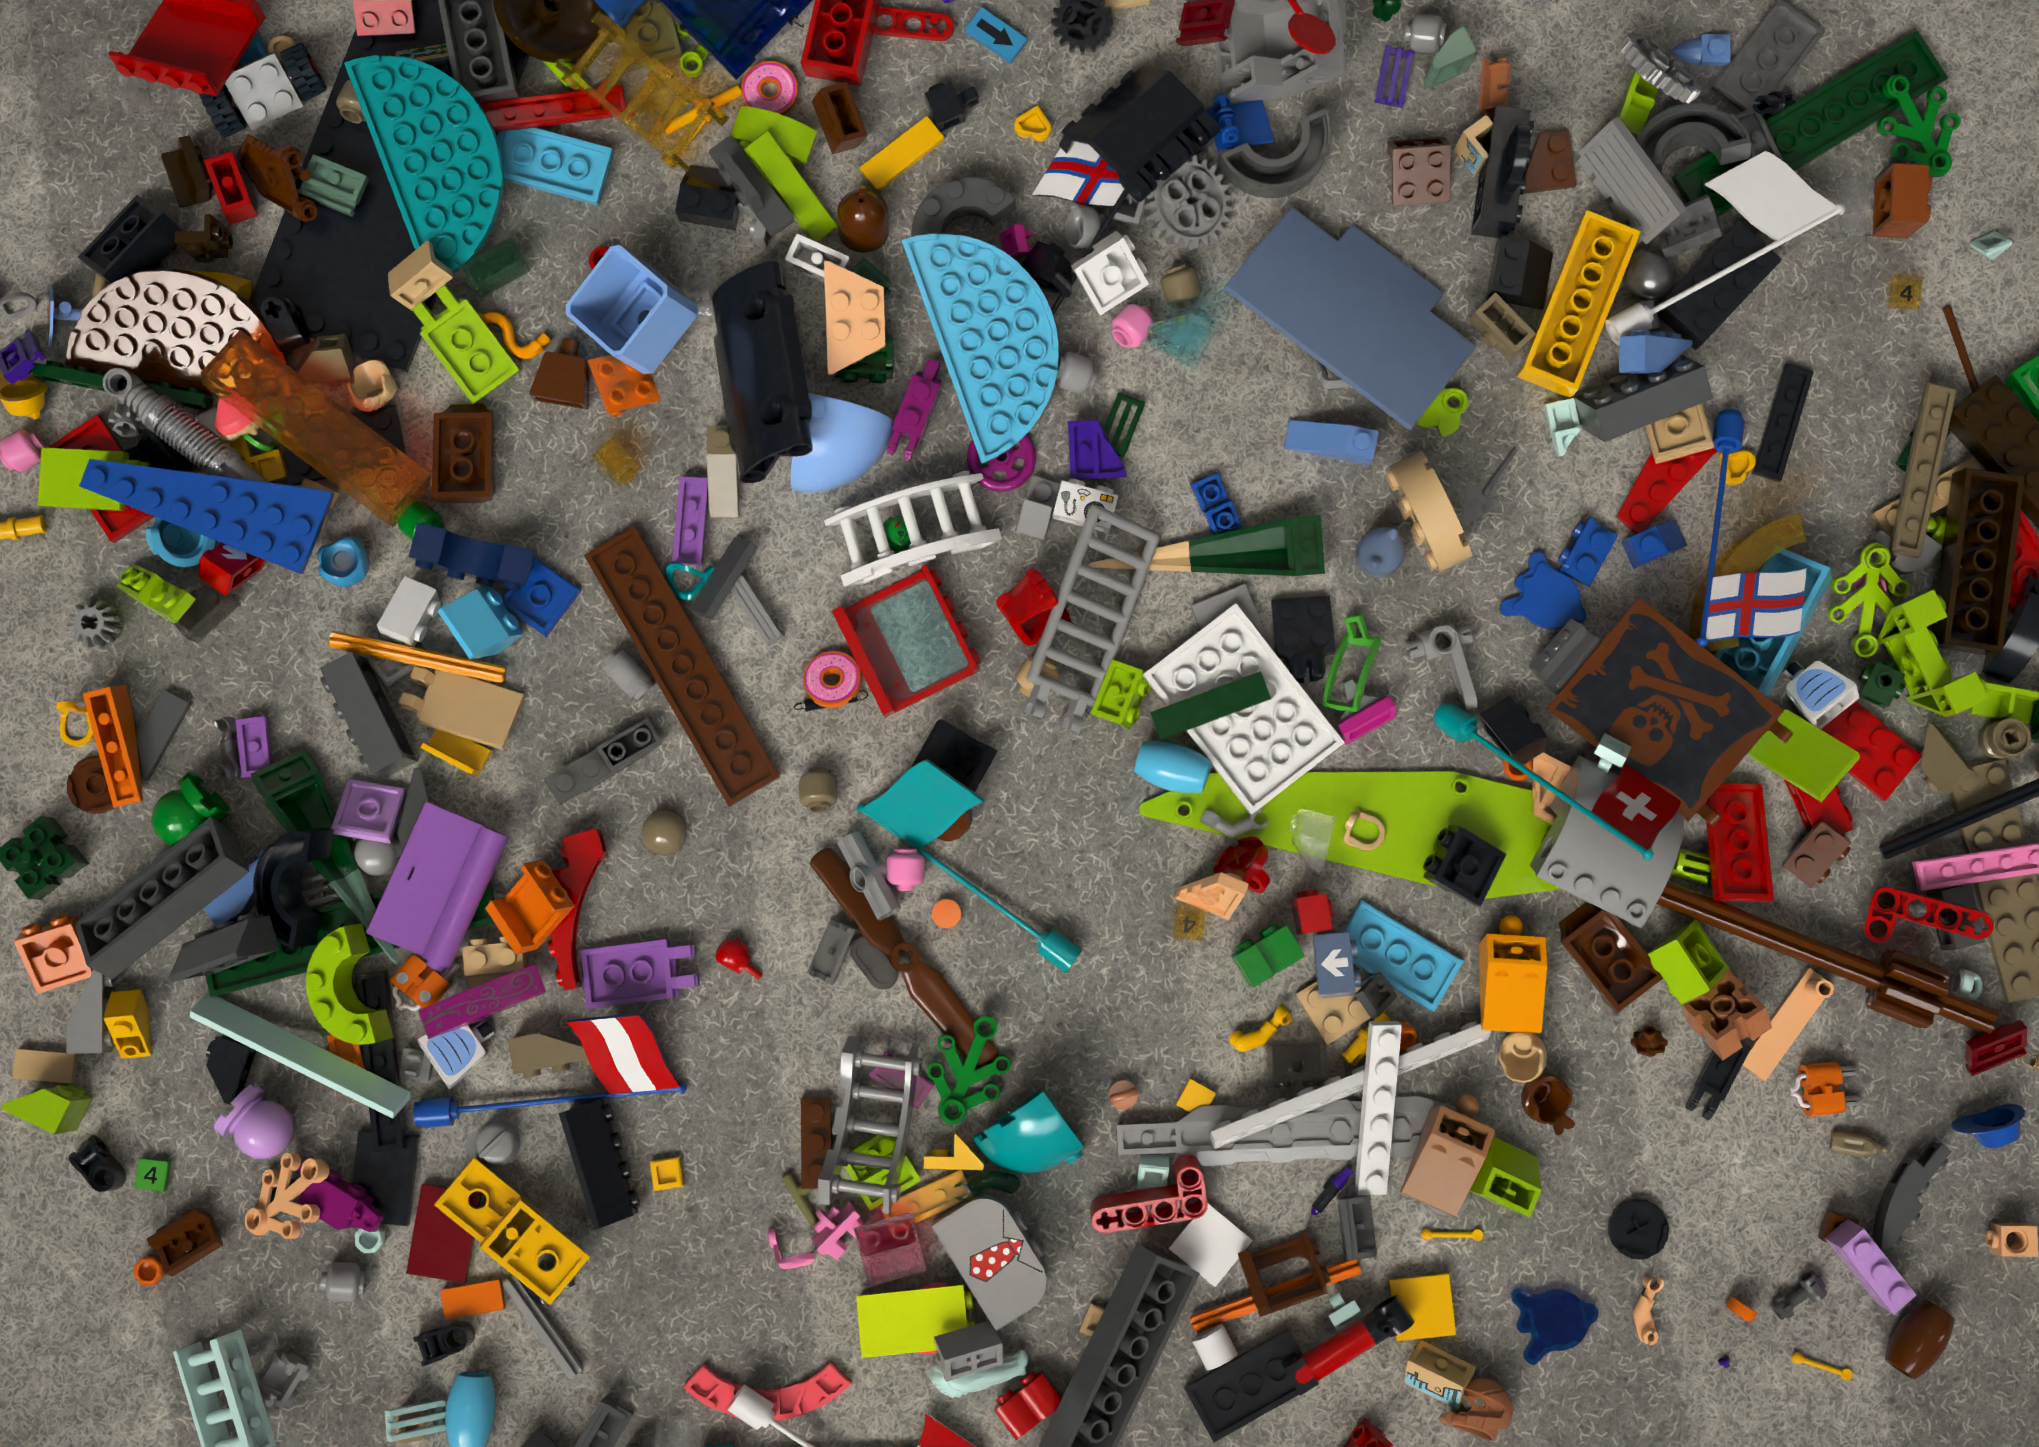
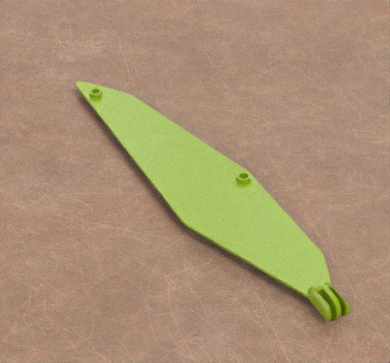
[1139,771,1711,899]

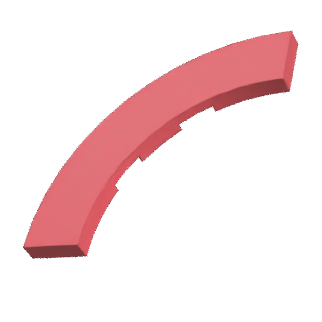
[683,1361,852,1420]

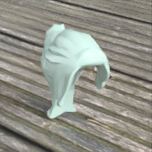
[930,1350,1028,1399]

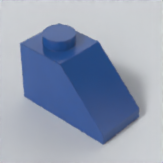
[1622,520,1687,569]

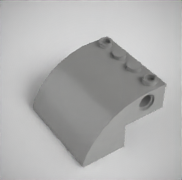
[1215,0,1347,103]
[1530,755,1685,928]

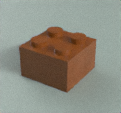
[1872,163,1932,239]

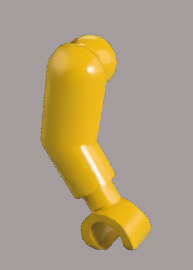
[1229,1003,1292,1052]

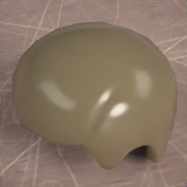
[642,808,686,856]

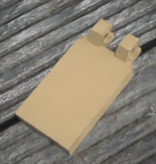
[399,666,525,751]

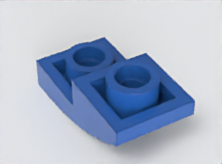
[1190,472,1243,535]

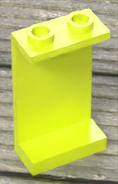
[856,1285,975,1358]

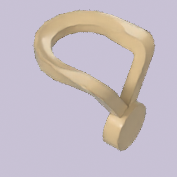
[1343,810,1385,851]

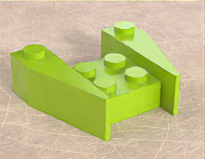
[1877,589,1989,717]

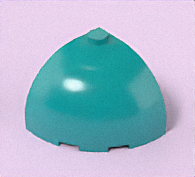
[972,1087,1085,1174]

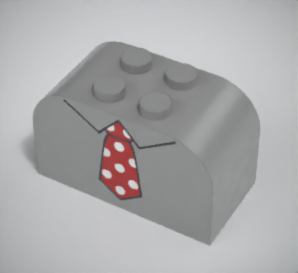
[931,1193,1047,1331]

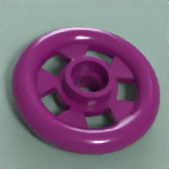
[967,434,1036,492]

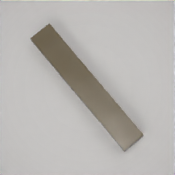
[1889,382,1957,559]

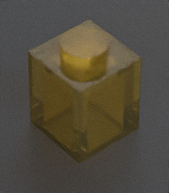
[591,437,640,486]

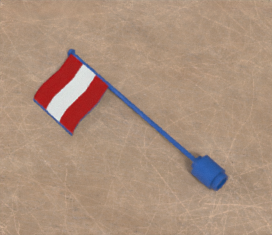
[413,1013,687,1128]

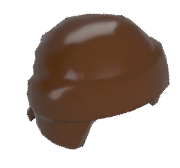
[1521,1073,1576,1136]

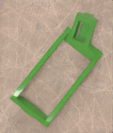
[1322,613,1381,712]

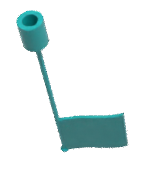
[857,759,1083,973]

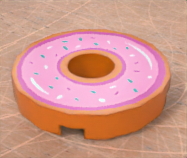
[741,61,798,115]
[803,651,862,708]

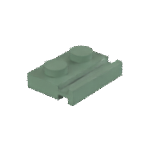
[297,154,369,217]

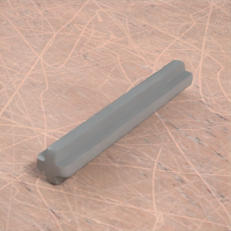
[502,1275,583,1378]

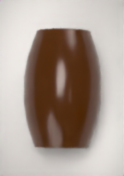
[1885,1300,1955,1380]

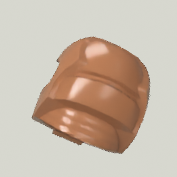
[1439,1378,1514,1441]

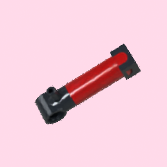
[1282,1295,1415,1396]

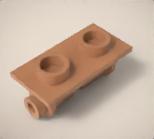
[1478,58,1511,117]

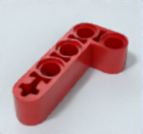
[1864,886,1994,943]
[1090,1154,1208,1233]

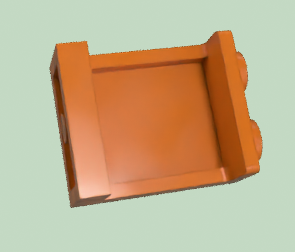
[485,860,575,954]

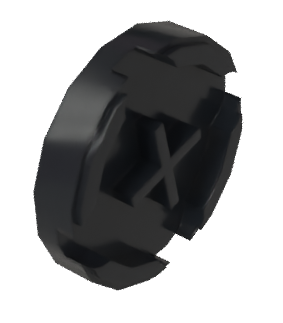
[1608,1199,1669,1260]

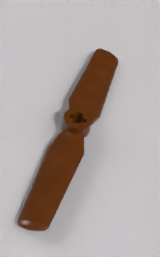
[810,848,998,1069]

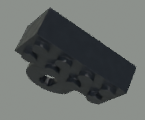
[1471,105,1534,238]

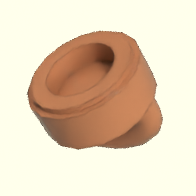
[1108,1080,1138,1110]

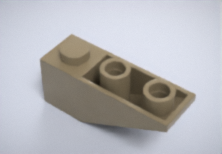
[507,1032,590,1078]

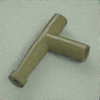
[781,1172,819,1230]

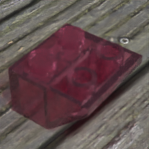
[853,1211,929,1287]

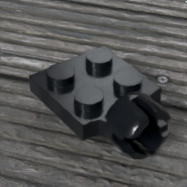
[1271,595,1336,683]

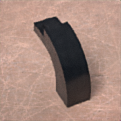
[1982,575,2039,684]

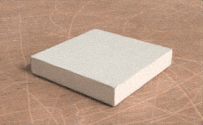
[1168,1202,1253,1287]

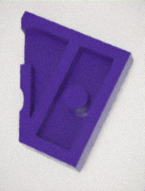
[1068,420,1127,480]

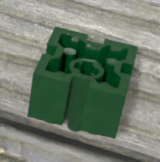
[0,816,89,900]

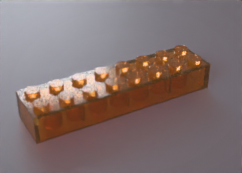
[201,330,431,527]

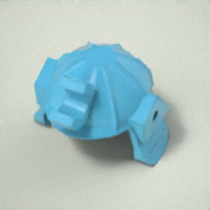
[145,517,216,567]

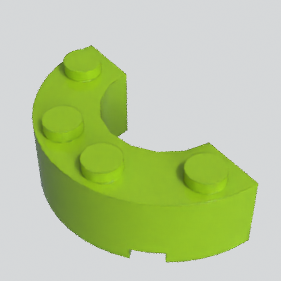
[306,923,394,1045]

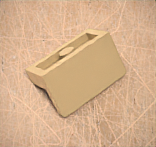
[388,241,453,311]

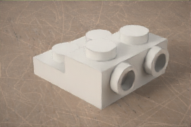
[1071,231,1149,316]

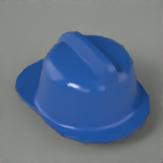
[1951,1104,2025,1149]

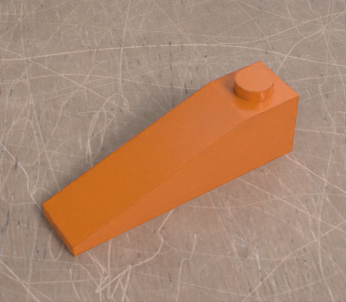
[83,685,143,808]

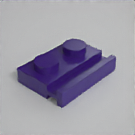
[0,329,45,385]

